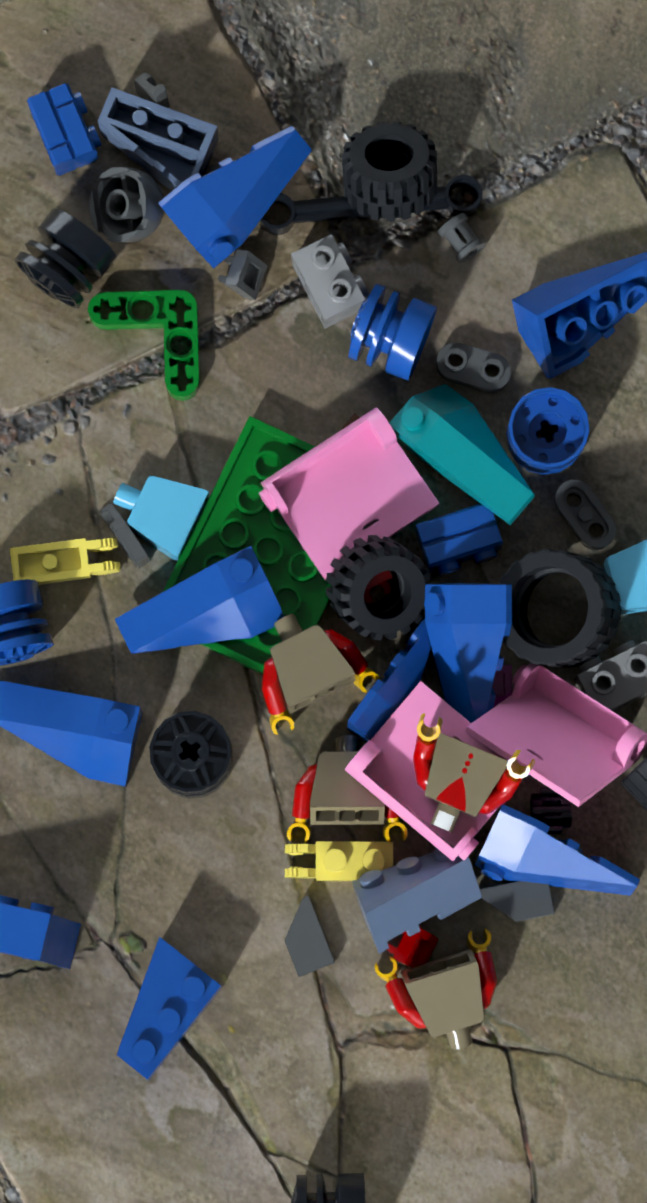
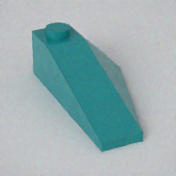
[389,384,535,525]

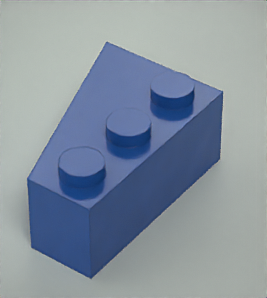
[0,895,81,969]
[117,937,222,1080]

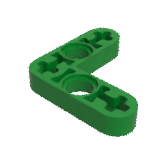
[88,290,200,401]

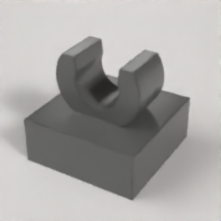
[218,249,268,300]

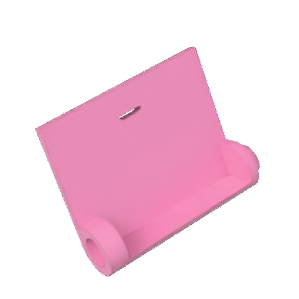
[259,407,440,580]
[465,663,647,807]
[345,681,508,861]

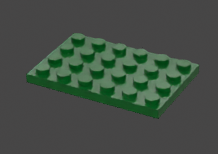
[163,416,365,675]

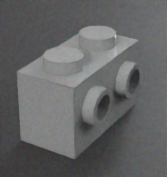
[291,234,369,329]
[574,640,647,712]

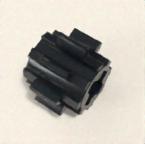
[530,787,572,834]

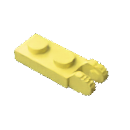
[10,538,121,585]
[285,841,393,881]

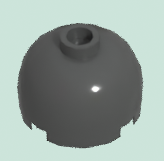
[89,167,164,243]

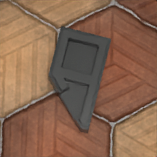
[134,72,170,108]
[100,503,150,568]
[480,881,555,922]
[284,895,335,977]

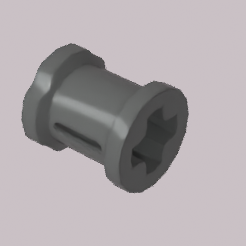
[438,212,487,263]

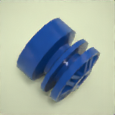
[348,283,437,381]
[506,387,589,475]
[0,579,54,665]

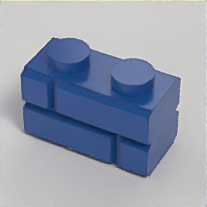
[27,83,102,176]
[415,503,503,575]

